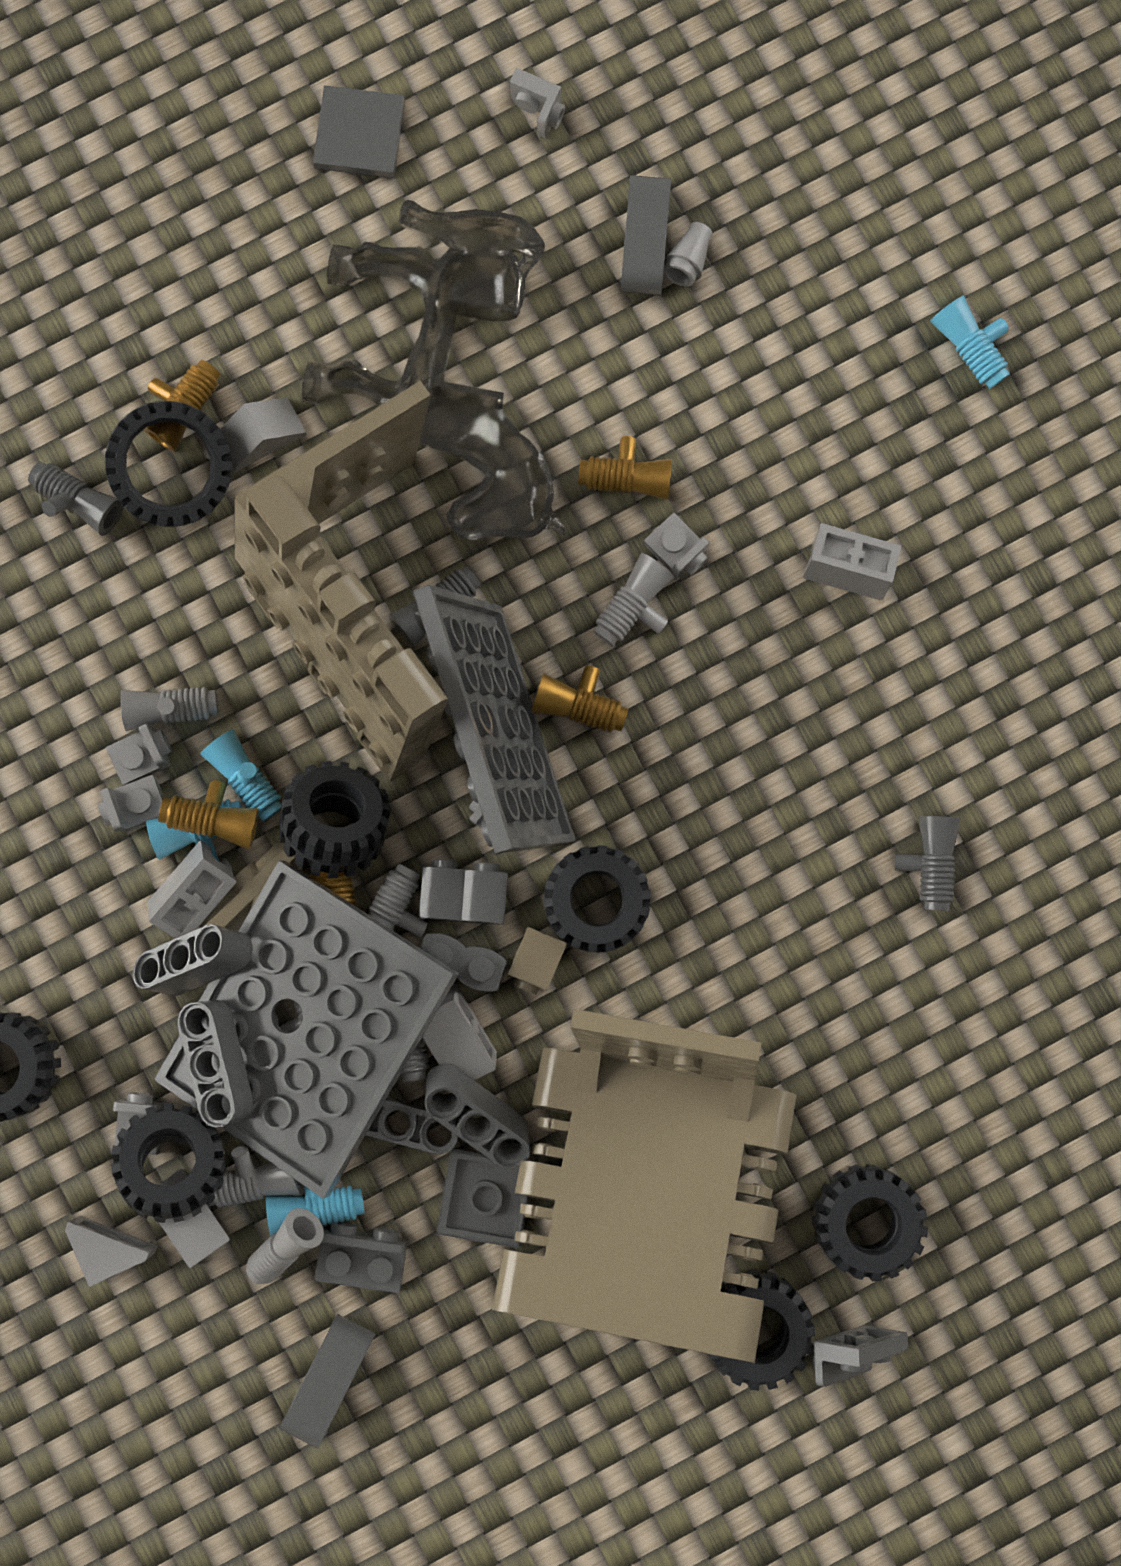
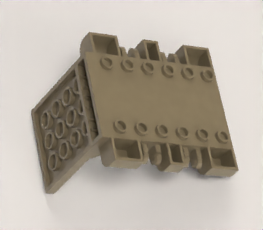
[235,381,449,782]
[492,1009,797,1363]

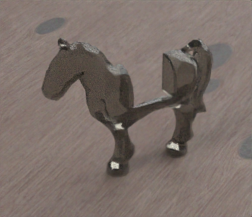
[302,200,566,540]

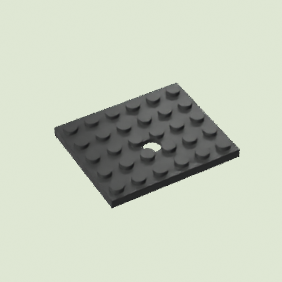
[413,585,575,854]
[154,861,459,1199]

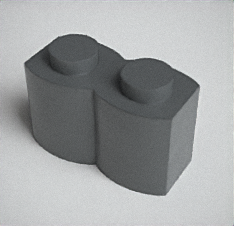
[419,860,508,925]
[420,933,508,992]

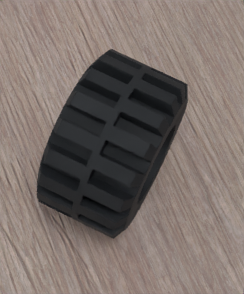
[279,761,391,878]
[544,845,651,953]
[0,1012,61,1122]
[111,1103,226,1223]
[812,1164,928,1282]
[709,1269,815,1391]

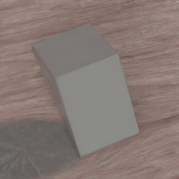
[220,397,307,472]
[65,1216,158,1287]

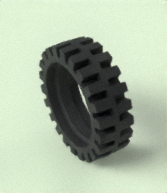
[105,401,232,527]

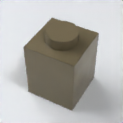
[508,927,567,995]

